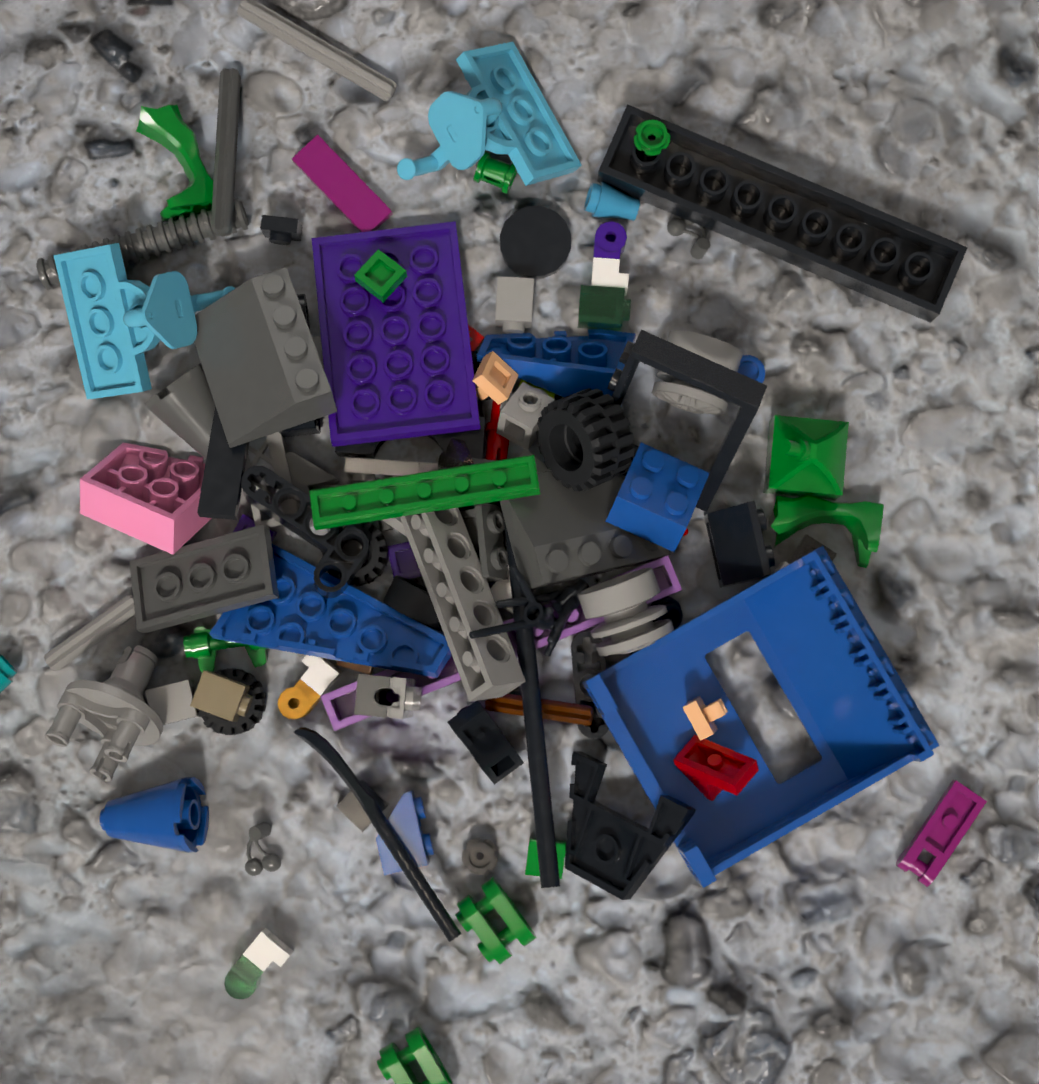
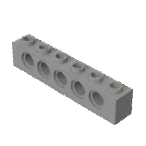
[400,508,526,702]

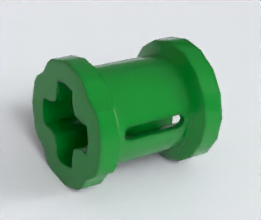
[473,150,517,194]

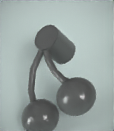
[667,218,711,259]
[245,822,281,876]

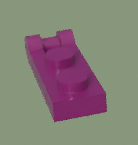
[896,780,987,887]

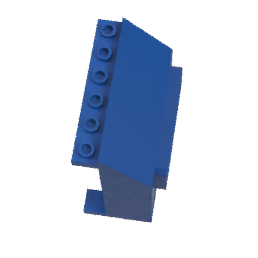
[582,546,940,888]

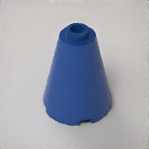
[100,777,209,853]

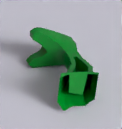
[136,104,213,222]
[771,495,884,568]

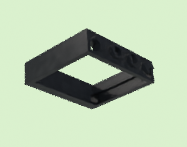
[607,330,767,512]

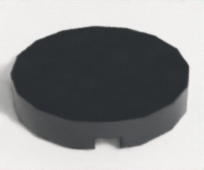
[500,206,571,279]

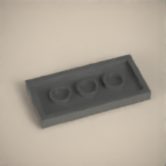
[129,524,279,634]

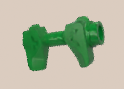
[183,626,268,672]

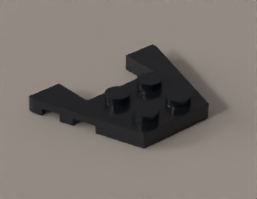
[565,751,696,900]

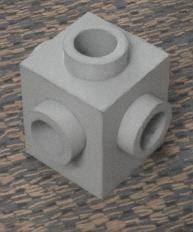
[496,382,555,450]

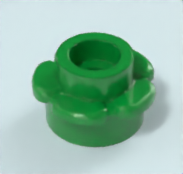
[634,120,670,156]

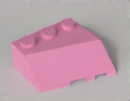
[80,442,212,555]

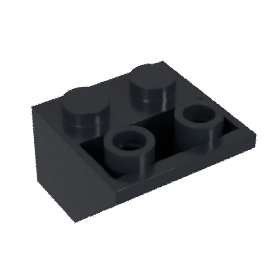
[704,501,775,588]

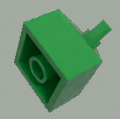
[763,415,849,500]

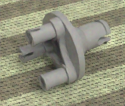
[45,645,164,782]

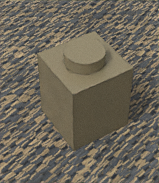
[190,670,253,722]

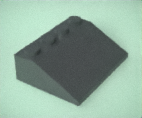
[194,267,337,448]
[500,470,671,590]

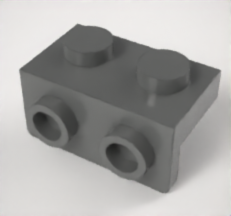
[460,503,508,583]

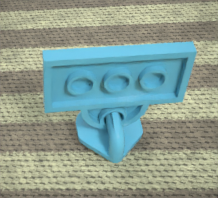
[397,42,582,186]
[53,243,235,400]

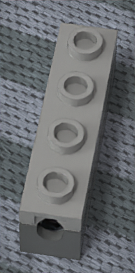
[354,674,422,719]

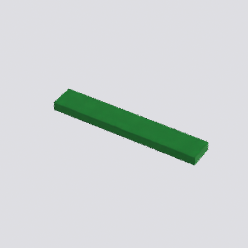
[309,455,540,530]

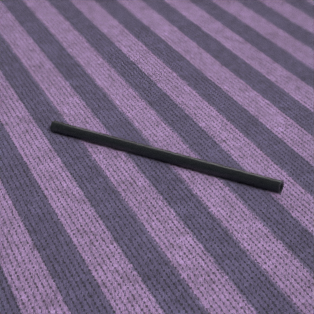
[504,520,560,888]

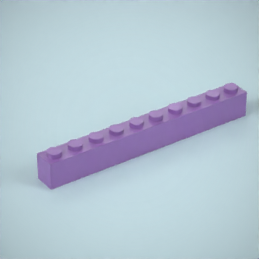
[321,555,682,731]

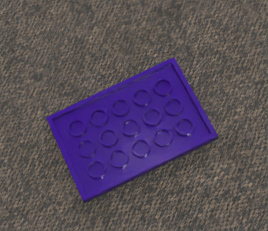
[311,221,480,447]

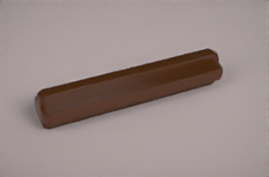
[485,694,594,725]

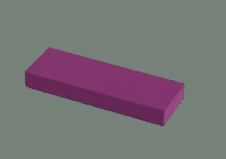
[292,134,393,232]

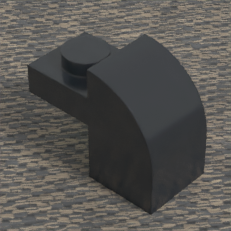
[447,701,524,785]

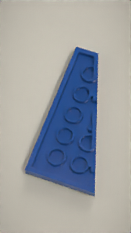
[209,544,452,678]

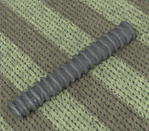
[36,198,249,290]

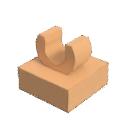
[472,351,518,405]
[682,696,728,741]

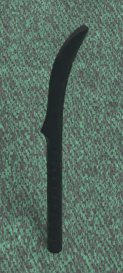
[293,727,462,942]

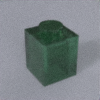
[577,285,631,331]

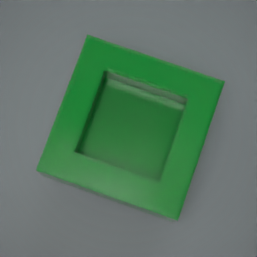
[354,249,407,303]

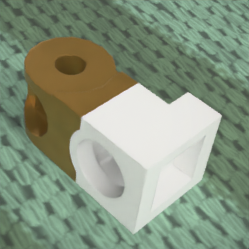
[278,655,343,719]

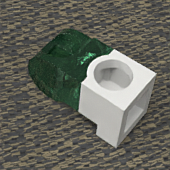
[224,928,294,1000]

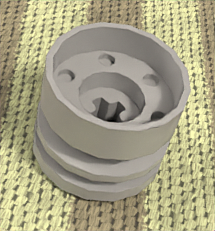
[651,330,743,415]
[577,567,674,656]

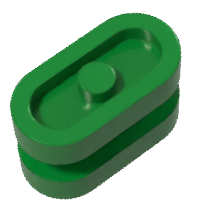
[455,877,537,964]
[377,1026,454,1084]

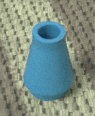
[584,182,640,221]

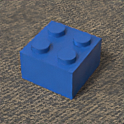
[605,442,709,552]

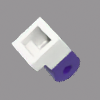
[590,221,629,296]

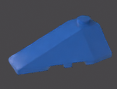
[477,329,636,407]

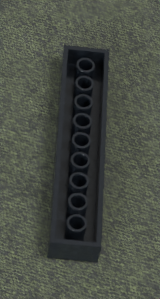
[597,104,968,323]

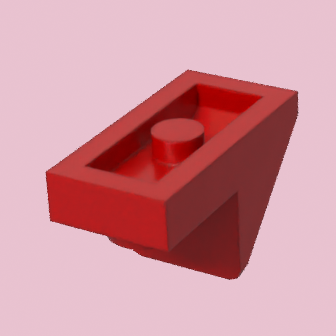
[673,735,759,801]

